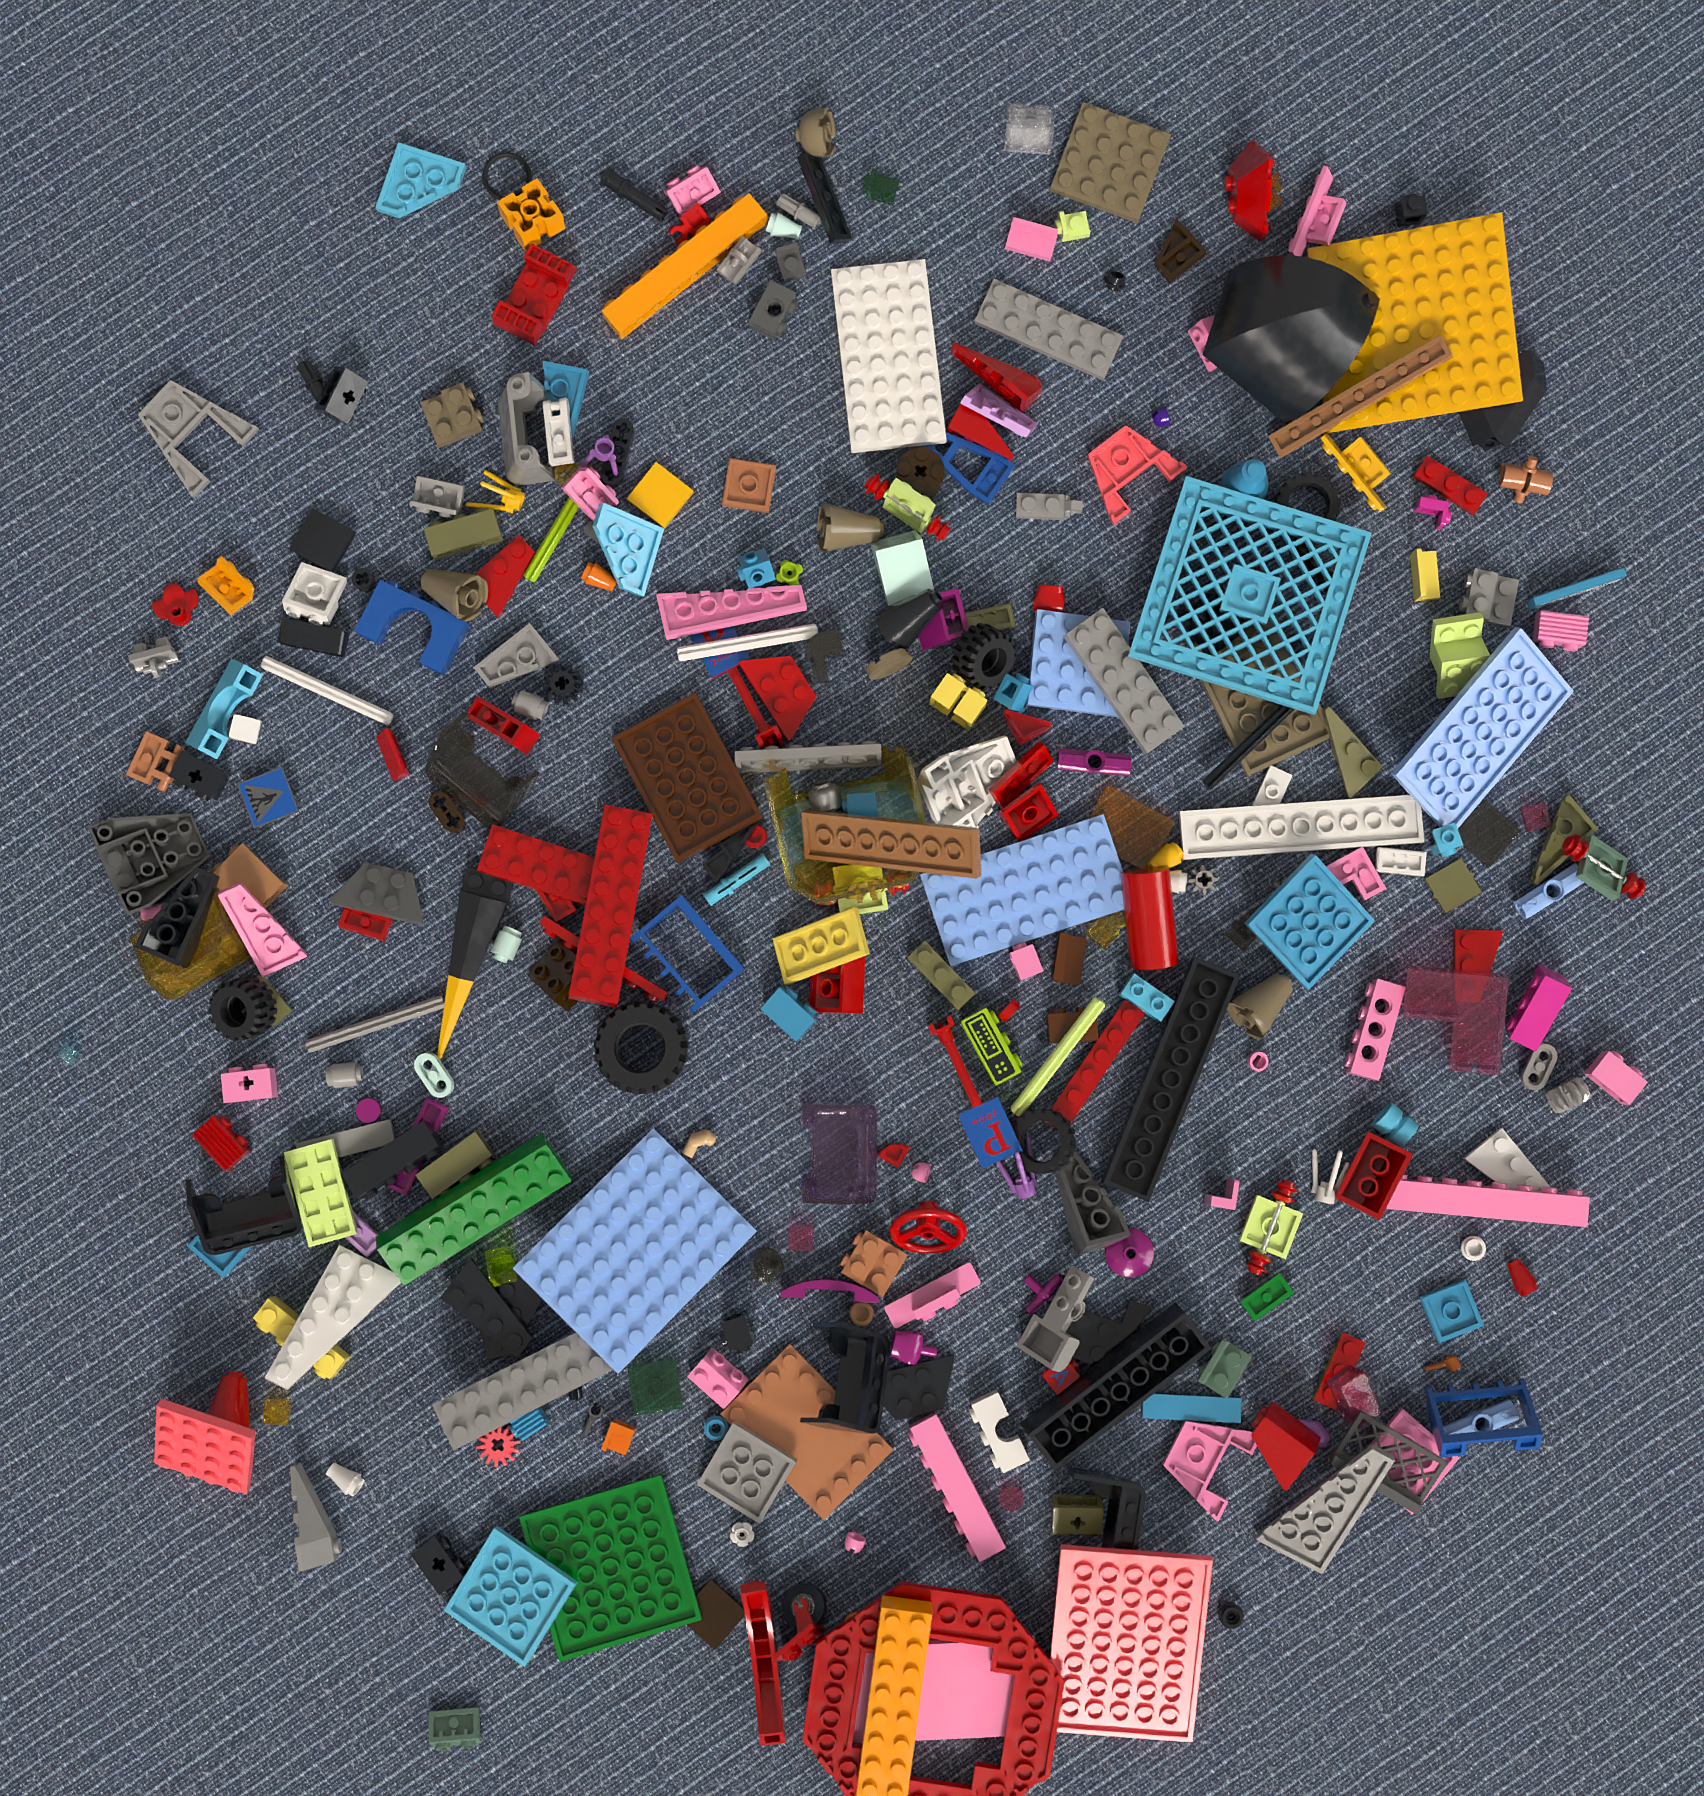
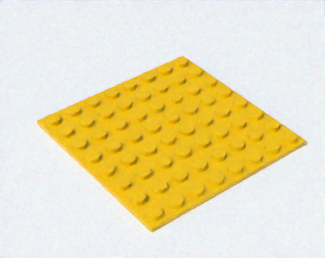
[1307,212,1523,433]

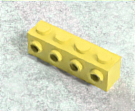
[253,1296,351,1379]

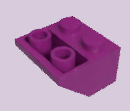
[919,588,969,651]

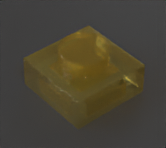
[263,1398,291,1425]

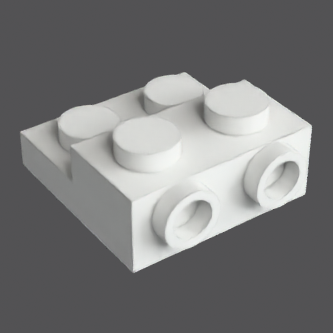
[282,562,347,626]

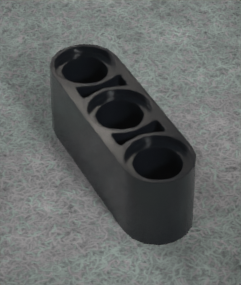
[277,619,350,657]

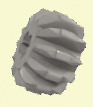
[1545,1077,1591,1113]

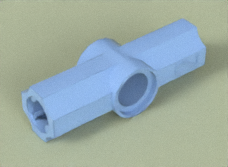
[1514,863,1584,919]
[1443,1399,1519,1434]

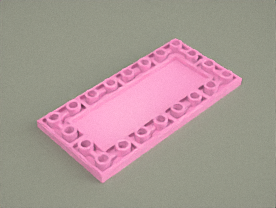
[852,1636,1035,1743]

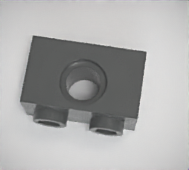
[749,280,798,341]

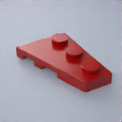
[476,535,536,618]

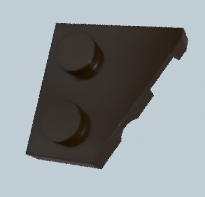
[1155,219,1207,284]

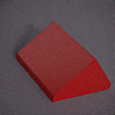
[998,782,1059,842]

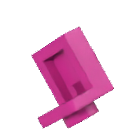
[1414,495,1451,530]

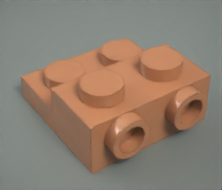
[840,1229,908,1297]

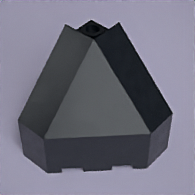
[1458,350,1547,451]

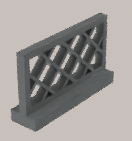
[1328,1409,1448,1515]

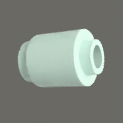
[490,926,522,963]

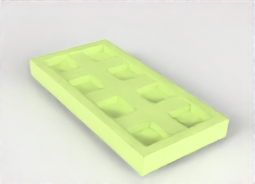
[284,1139,358,1247]

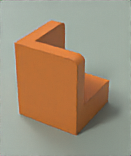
[601,1418,637,1455]

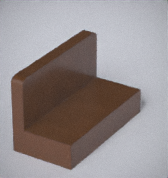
[1051,932,1087,986]

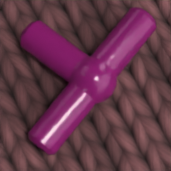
[1024,1274,1063,1315]

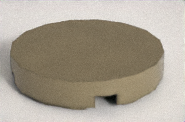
[866,648,912,680]

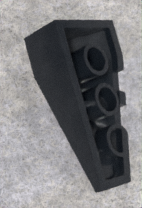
[134,867,220,969]

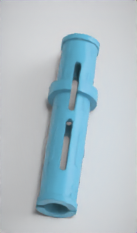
[703,853,771,906]

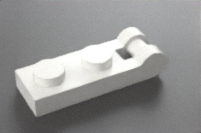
[543,397,575,466]

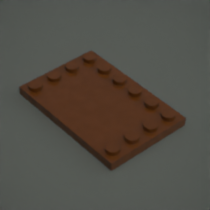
[611,692,763,864]

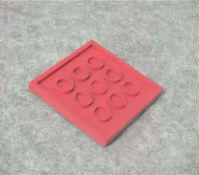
[154,1398,256,1494]

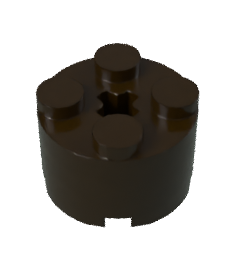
[896,446,945,499]

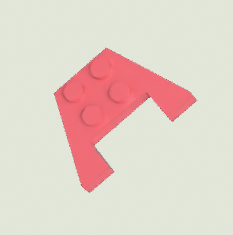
[1087,425,1188,526]

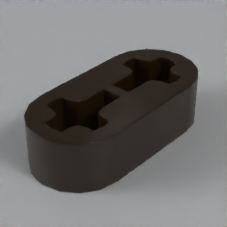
[429,792,466,833]

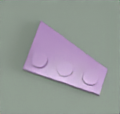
[960,383,1038,438]

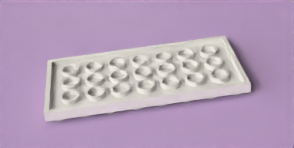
[831,259,946,453]

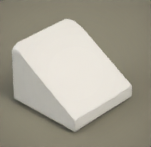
[229,714,262,744]

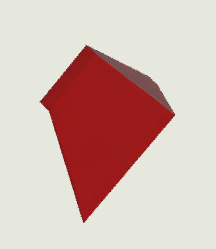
[1003,709,1052,747]

